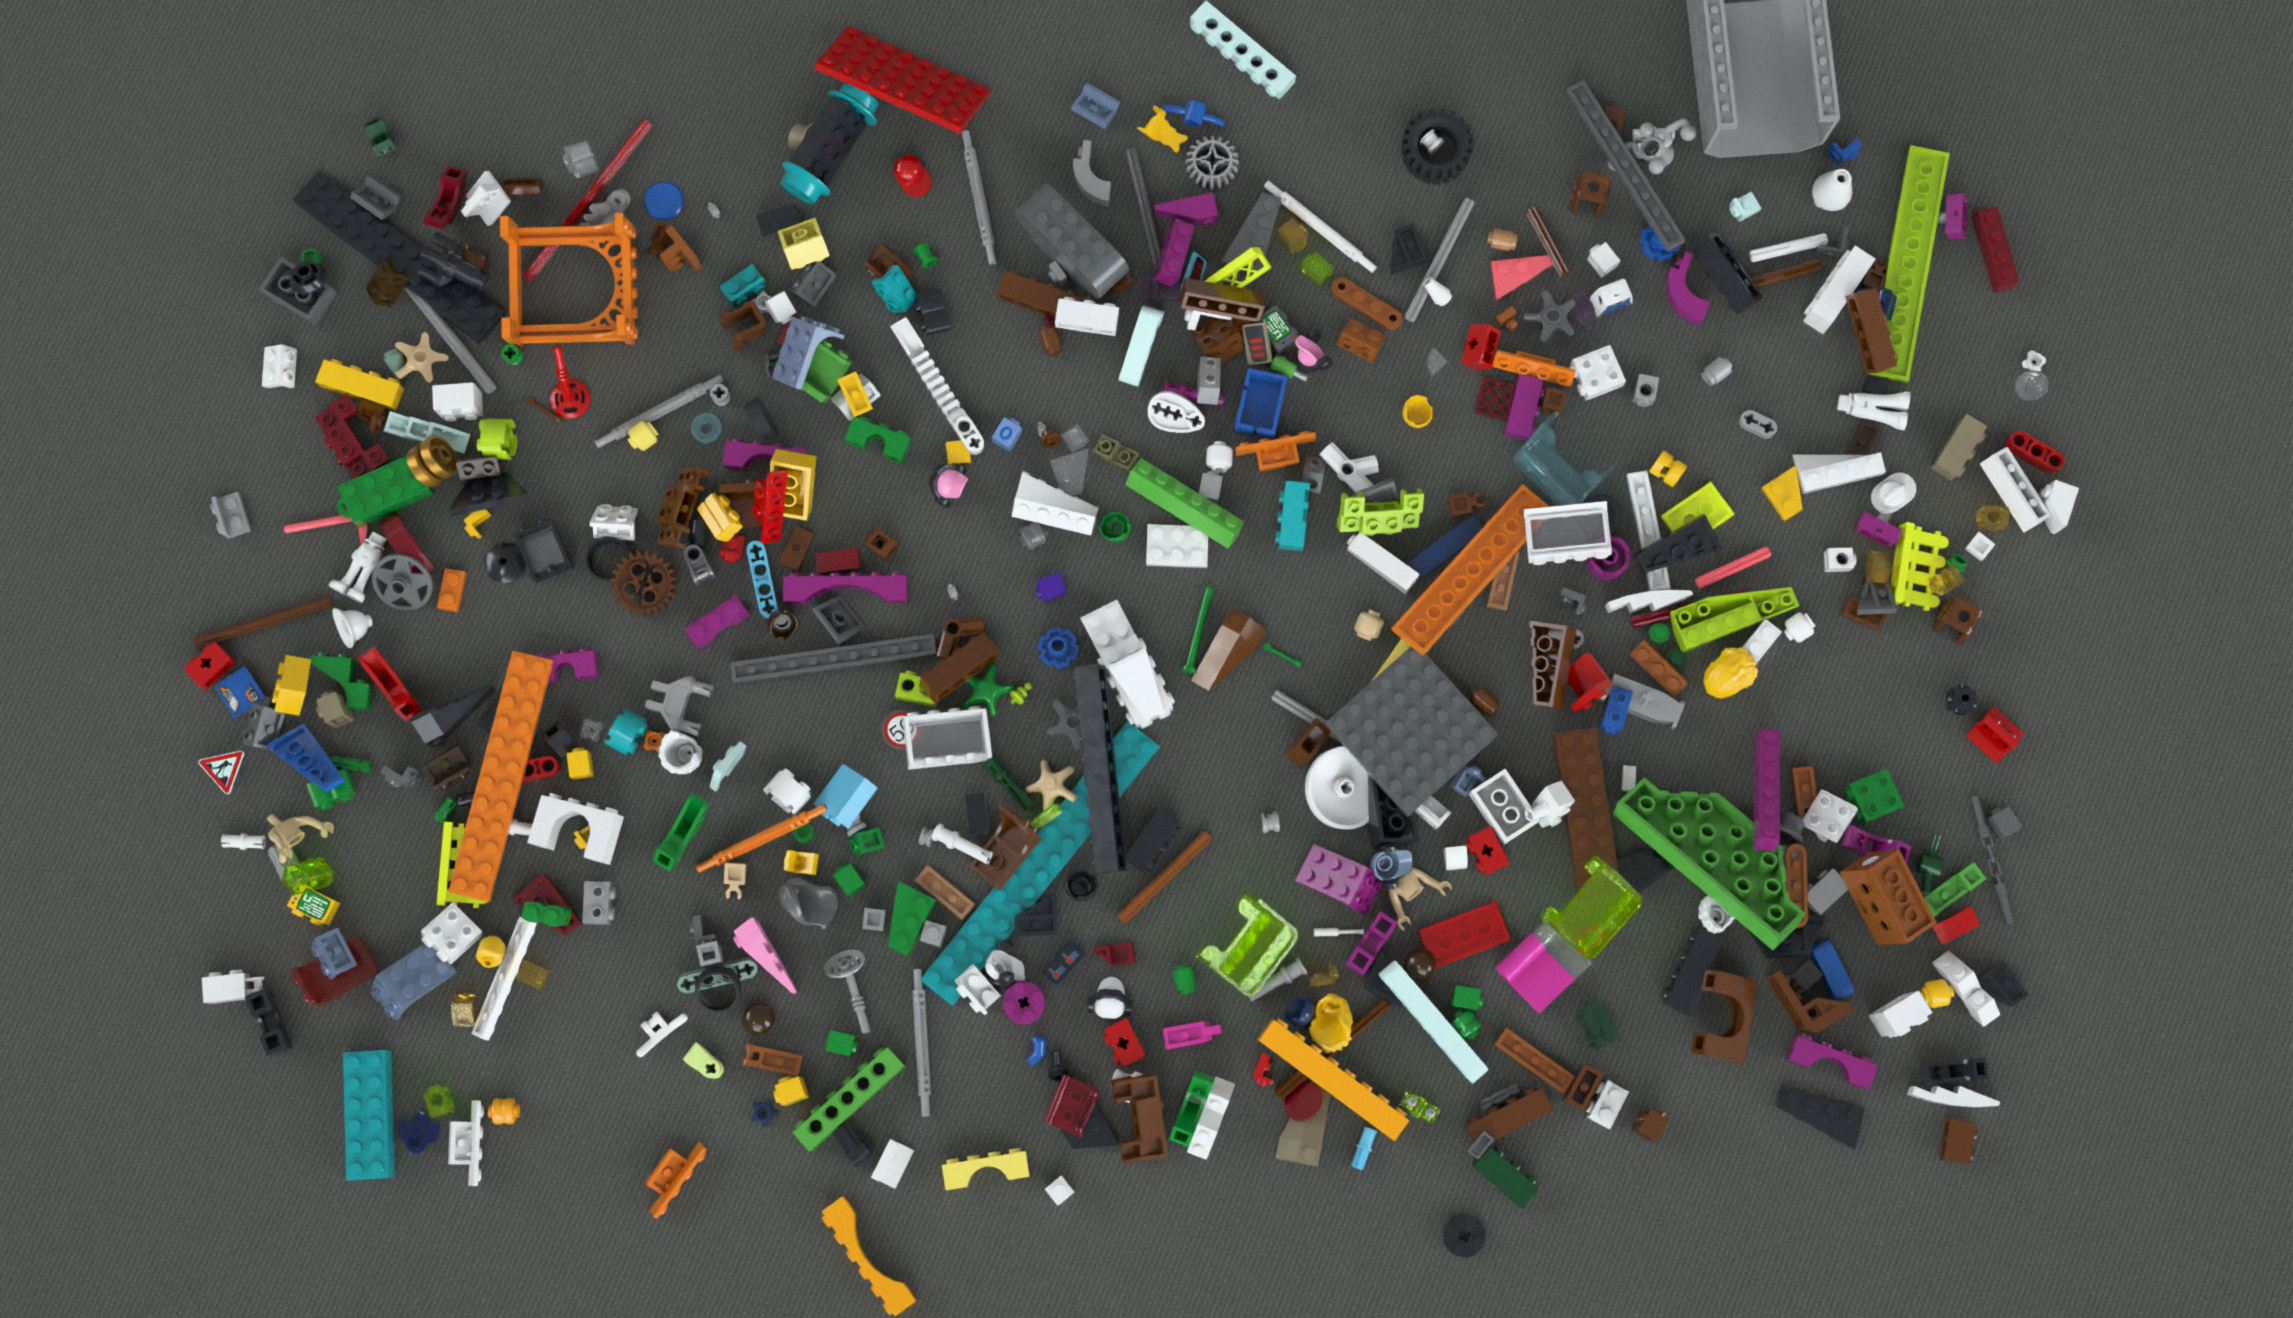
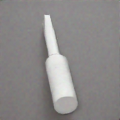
[1314,928,1364,937]

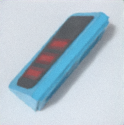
[1180,252,1207,292]

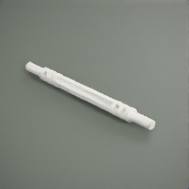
[1264,181,1377,273]

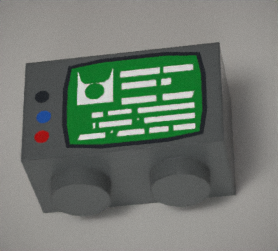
[1260,305,1299,355]

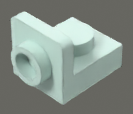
[1729,192,1762,222]

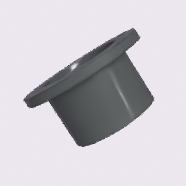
[1779,812,1804,846]

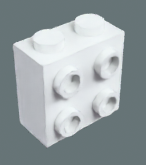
[1569,345,1626,401]
[421,902,482,965]

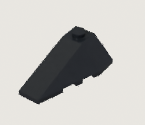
[410,684,495,747]
[1368,774,1419,849]

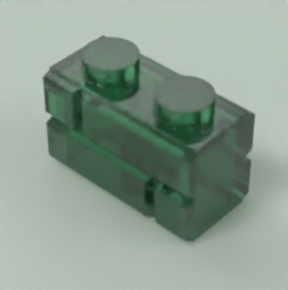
[1576,1000,1619,1049]

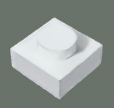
[1965,532,1995,561]

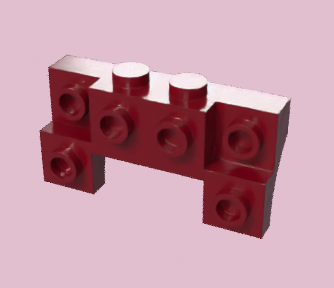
[314,394,391,479]

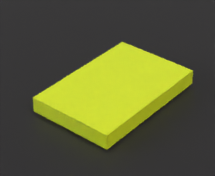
[1661,482,1735,532]

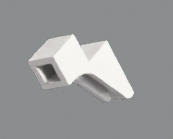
[1932,950,2000,1027]
[1187,1077,1235,1160]

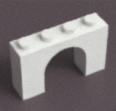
[527,793,624,865]

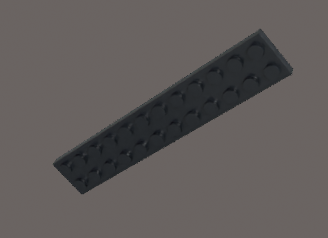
[293,171,506,344]

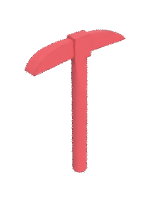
[284,515,368,545]

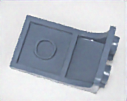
[772,316,845,390]
[371,944,457,1021]

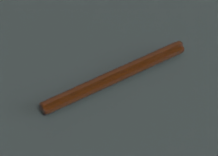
[193,596,333,649]
[1274,999,1391,1100]

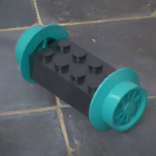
[780,83,879,205]

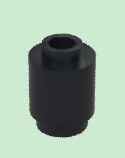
[688,517,710,548]

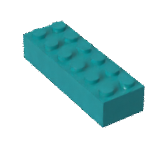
[343,1050,395,1181]

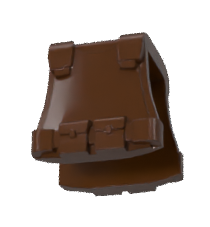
[1569,171,1611,218]
[719,301,767,352]
[1932,597,1983,645]

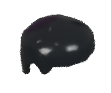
[1065,870,1098,902]

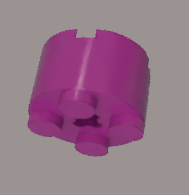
[1586,536,1630,581]
[1003,982,1046,1025]

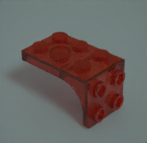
[291,936,380,1007]

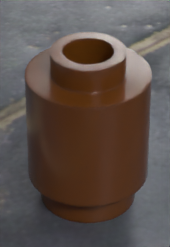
[1038,325,1063,357]
[1469,687,1500,716]

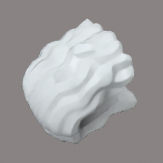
[658,730,703,775]
[1698,896,1735,934]

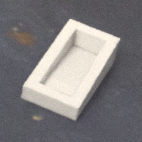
[1621,765,1636,792]

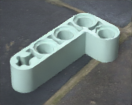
[1119,305,1164,387]

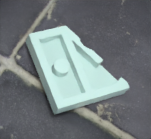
[709,742,746,792]

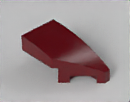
[1092,942,1136,966]

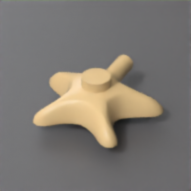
[395,332,449,383]
[1025,760,1078,813]

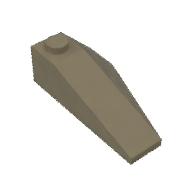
[1276,1080,1330,1167]

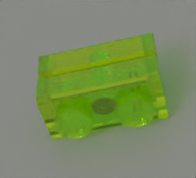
[282,857,334,896]

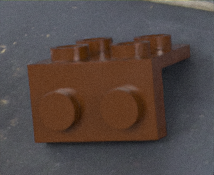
[1190,316,1245,364]
[719,479,762,528]

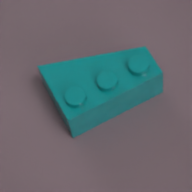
[1275,481,1310,551]

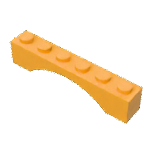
[821,1196,917,1316]

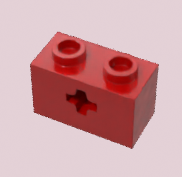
[1461,324,1501,370]
[184,641,237,690]
[1466,826,1509,876]
[1103,1018,1146,1068]

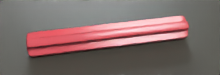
[1695,547,1771,589]

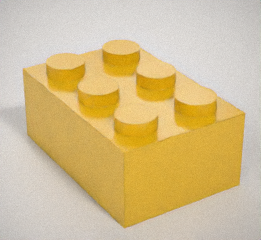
[770,449,816,521]

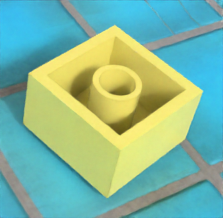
[778,218,829,270]

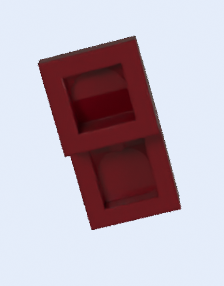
[816,548,861,575]

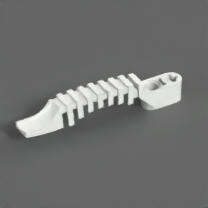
[890,317,984,455]

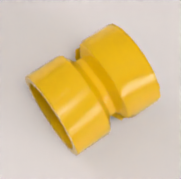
[1649,450,1687,488]

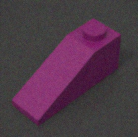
[1154,192,1218,226]

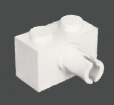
[1525,781,1575,828]

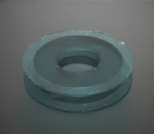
[691,413,722,444]

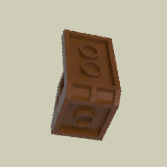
[1765,970,1854,1034]

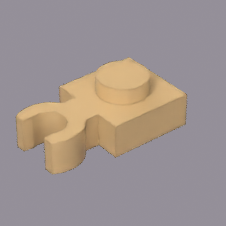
[724,862,747,899]

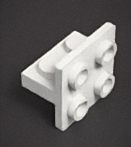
[461,171,511,226]
[590,504,638,541]
[1803,790,1858,843]

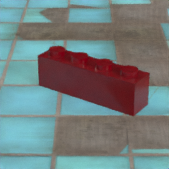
[1972,206,2020,293]

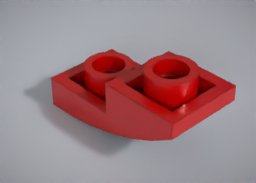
[1932,905,1981,944]

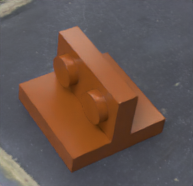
[659,226,702,273]

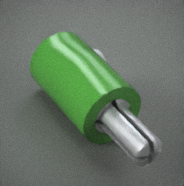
[1270,355,1308,381]

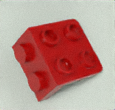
[1567,652,1613,712]

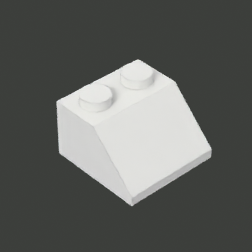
[2038,480,2079,534]

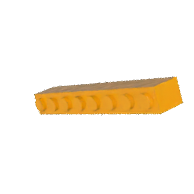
[1257,1019,1409,1141]

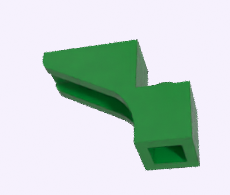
[310,653,374,711]
[653,793,710,872]

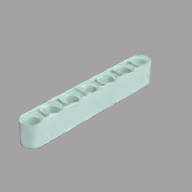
[1378,960,1488,1084]

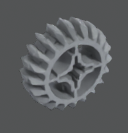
[1185,135,1239,190]

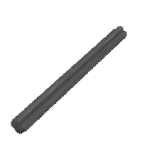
[1126,148,1162,271]

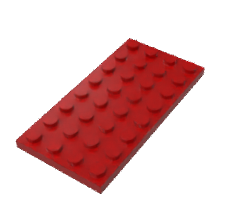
[814,26,991,134]

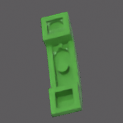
[1924,862,1986,917]

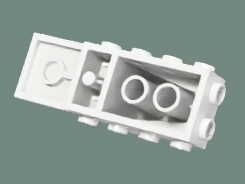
[1081,600,1175,729]

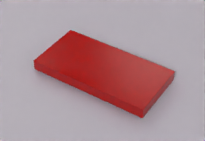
[1418,901,1511,969]

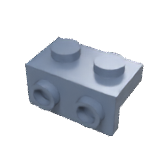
[1071,83,1120,129]

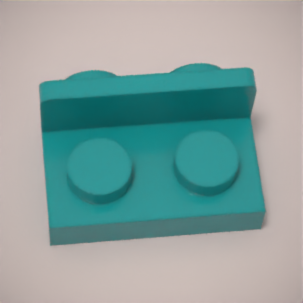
[719,264,767,307]

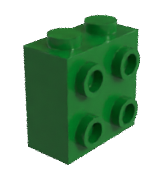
[1844,769,1904,824]

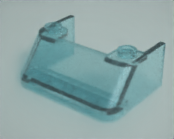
[1513,411,1616,506]

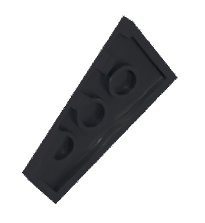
[1777,1086,1865,1150]

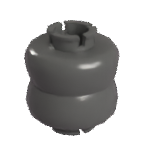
[1017,522,1049,550]

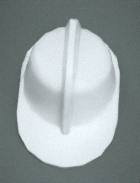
[1871,473,1916,514]

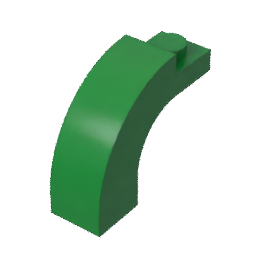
[1169,1070,1215,1147]

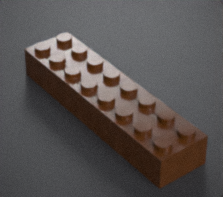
[1552,728,1621,899]

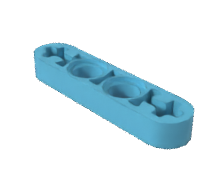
[747,541,779,619]

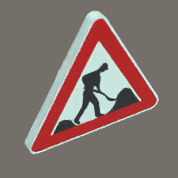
[199,751,244,794]

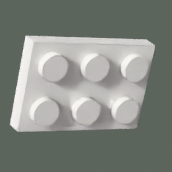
[1146,524,1208,568]

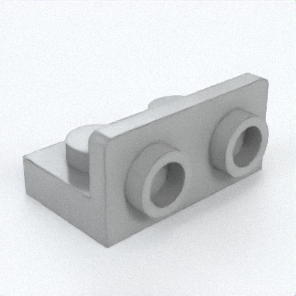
[210,492,251,539]

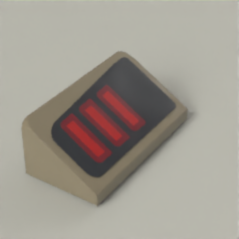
[1242,322,1273,365]

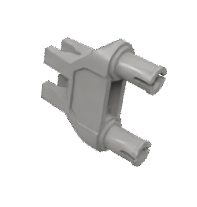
[645,676,713,737]

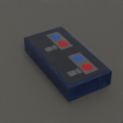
[1042,941,1085,986]

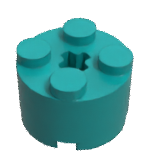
[604,708,649,756]

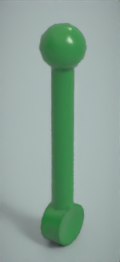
[1263,643,1302,668]

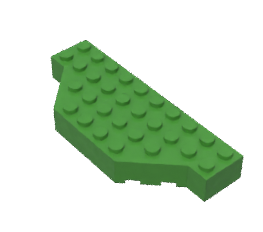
[1613,777,1806,950]

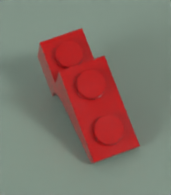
[358,646,422,722]

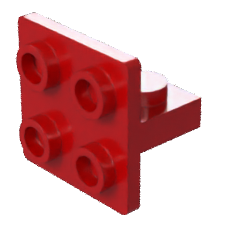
[1966,707,2024,763]

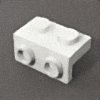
[262,344,297,388]

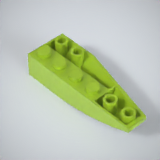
[1670,587,1799,653]

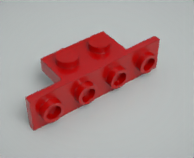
[752,469,788,544]

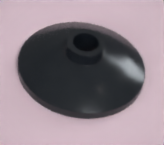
[485,543,526,583]

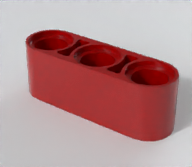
[2005,431,2065,474]
[522,756,561,783]

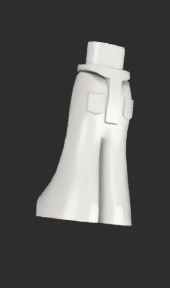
[1837,392,1910,431]

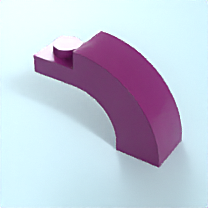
[1841,825,1911,864]

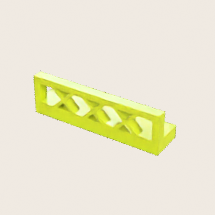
[1205,247,1272,288]

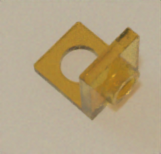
[516,960,551,990]

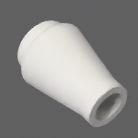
[1423,277,1452,306]

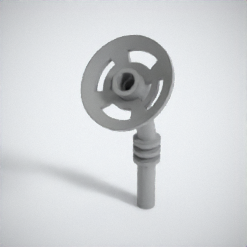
[824,949,870,1034]

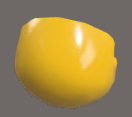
[1402,395,1433,428]

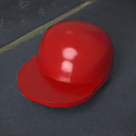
[893,155,931,198]

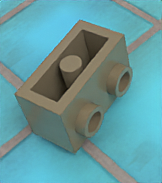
[316,691,355,728]

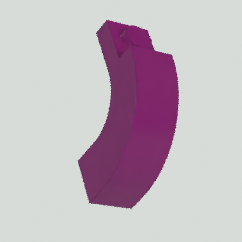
[1665,252,1710,325]

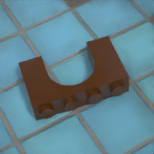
[1691,970,1758,1064]

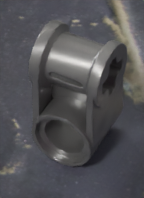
[684,544,716,586]

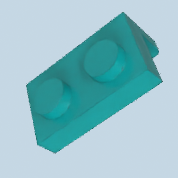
[872,265,918,313]

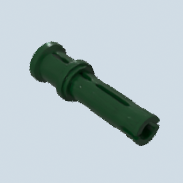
[982,755,1035,811]

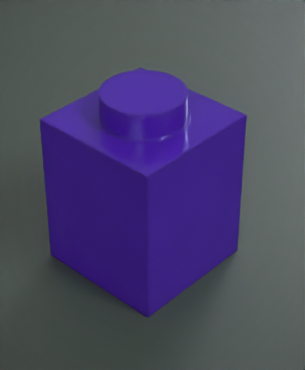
[1034,572,1067,603]

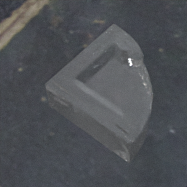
[1427,348,1448,377]

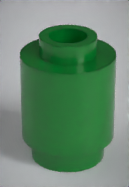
[1172,963,1197,995]

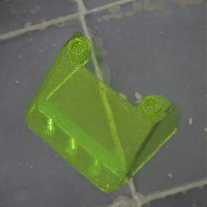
[1540,855,1642,960]

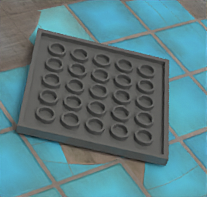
[1324,647,1499,817]

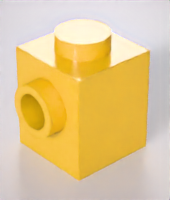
[567,748,594,780]

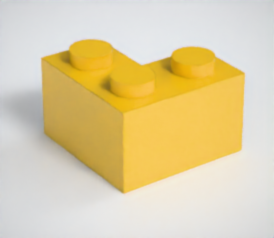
[272,655,311,716]

